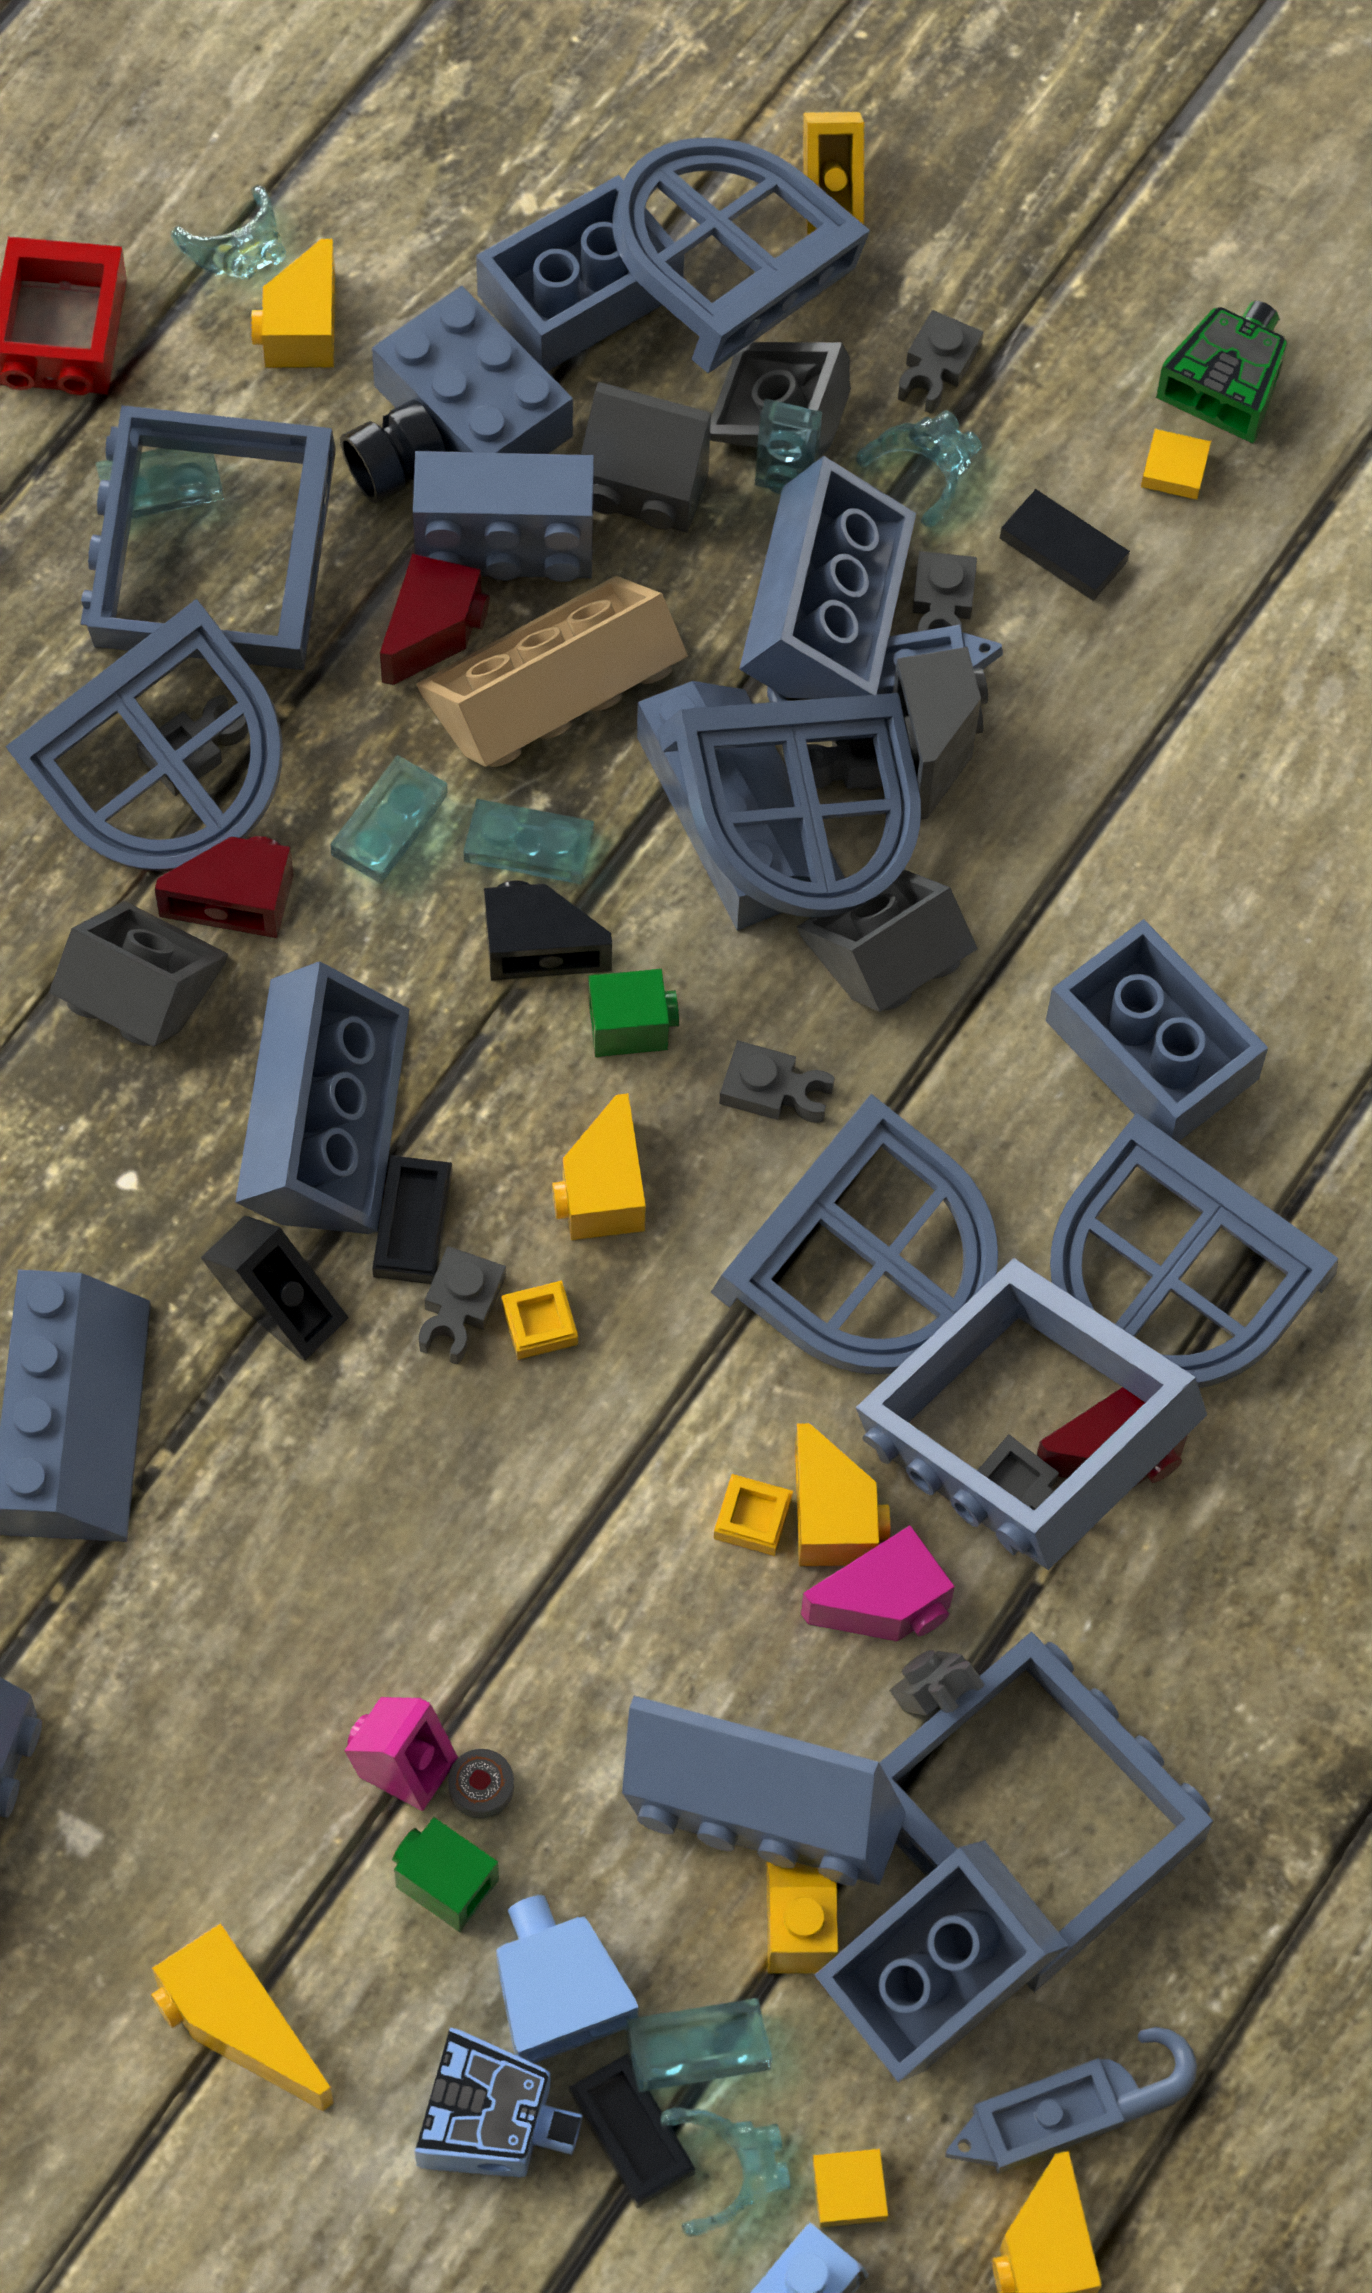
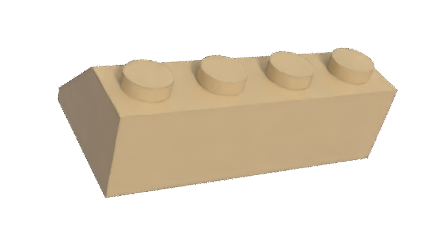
[416,576,688,767]

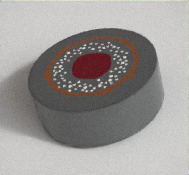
[448,1749,514,1819]

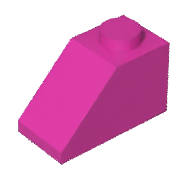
[801,1526,955,1642]
[344,1697,458,1812]

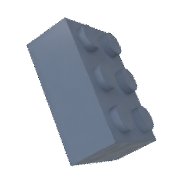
[476,175,684,371]
[372,285,573,454]
[413,451,594,582]
[1046,919,1268,1142]
[815,1840,1069,2082]

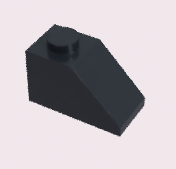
[484,880,612,981]
[201,1215,349,1361]

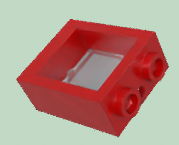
[0,236,127,395]

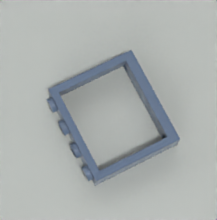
[80,405,336,670]
[856,1258,1207,1570]
[880,1631,1213,1993]

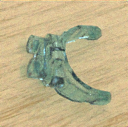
[171,185,286,280]
[856,410,982,527]
[660,2108,790,2237]

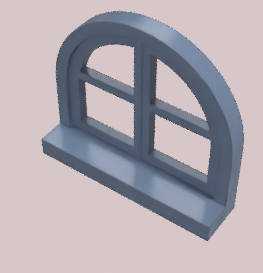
[613,138,870,374]
[5,599,283,872]
[658,693,921,917]
[710,1094,998,1374]
[1050,1113,1338,1388]

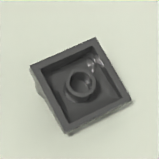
[710,342,851,464]

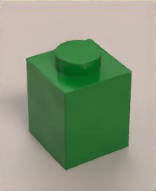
[588,968,679,1057]
[392,1817,499,1932]

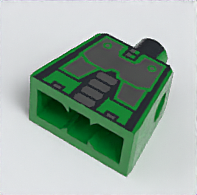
[1156,301,1287,444]

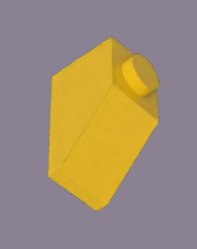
[803,112,864,236]
[251,239,335,368]
[552,1093,646,1240]
[795,1423,890,1566]
[766,1861,838,1974]
[992,2151,1102,2293]

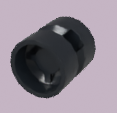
[340,400,446,504]

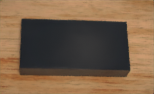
[1000,489,1130,601]
[372,1155,453,1284]
[569,2053,696,2208]

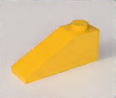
[151,1923,334,2111]

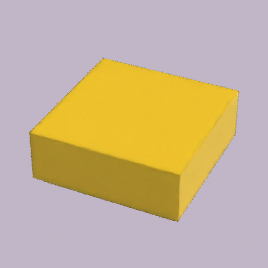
[1141,429,1211,500]
[501,1281,578,1360]
[713,1474,793,1556]
[812,2149,888,2228]

